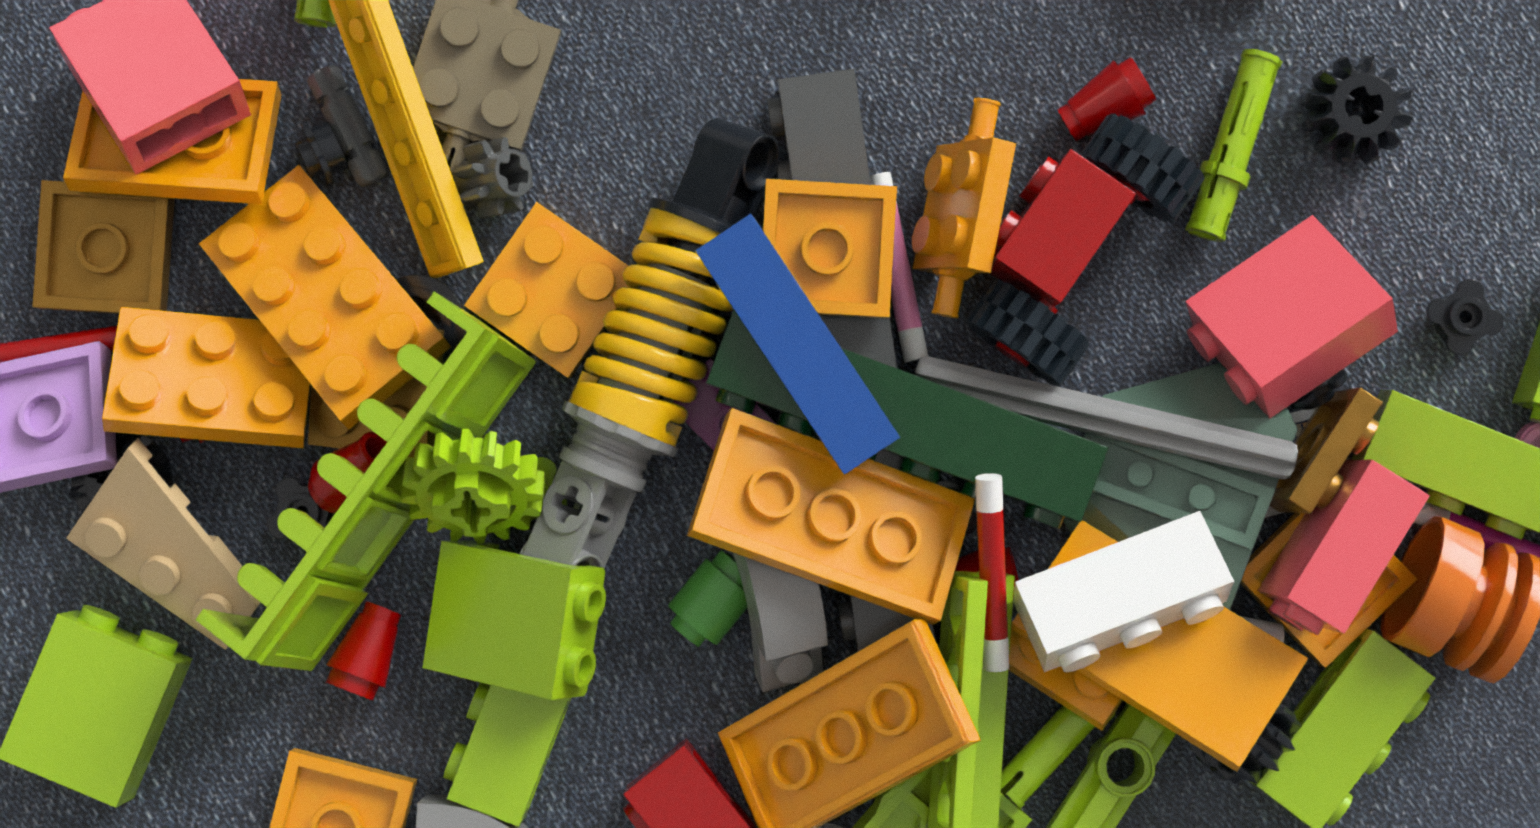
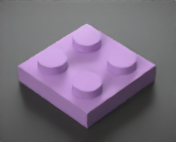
[0,341,117,493]

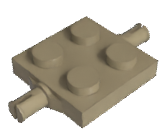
[413,0,561,176]

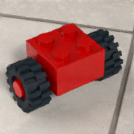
[965,113,1205,387]

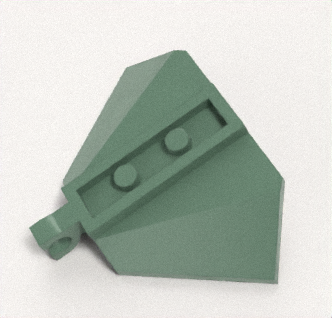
[1063,363,1298,610]

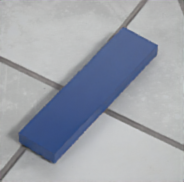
[695,214,900,475]

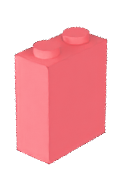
[49,0,251,175]
[1185,215,1398,419]
[1257,459,1430,636]

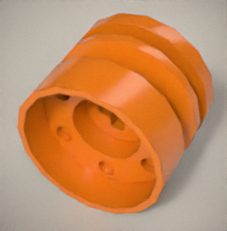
[1381,516,1540,684]

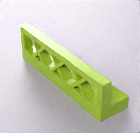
[928,571,1015,828]

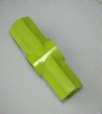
[1045,702,1176,828]

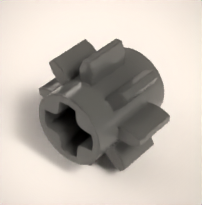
[452,137,533,219]

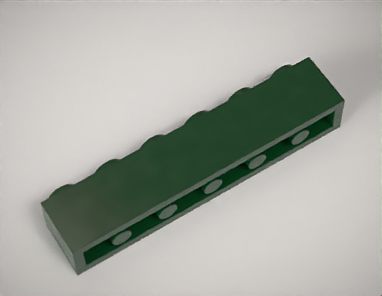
[706,310,1109,529]

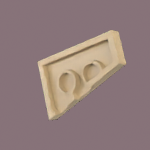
[66,438,261,650]

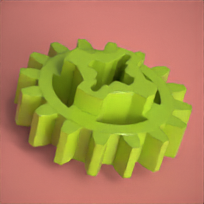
[401,428,545,544]

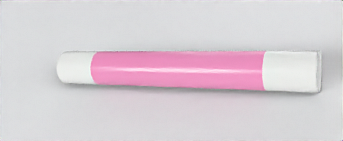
[870,172,928,363]

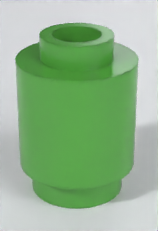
[668,549,748,647]

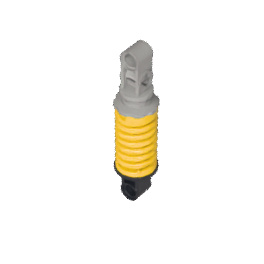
[519,118,780,568]

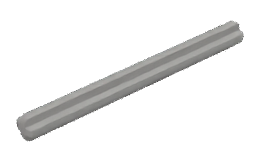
[914,356,1298,480]

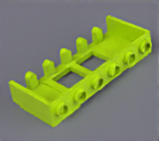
[195,291,537,671]

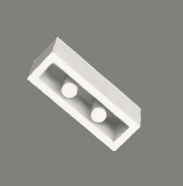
[1013,511,1234,672]

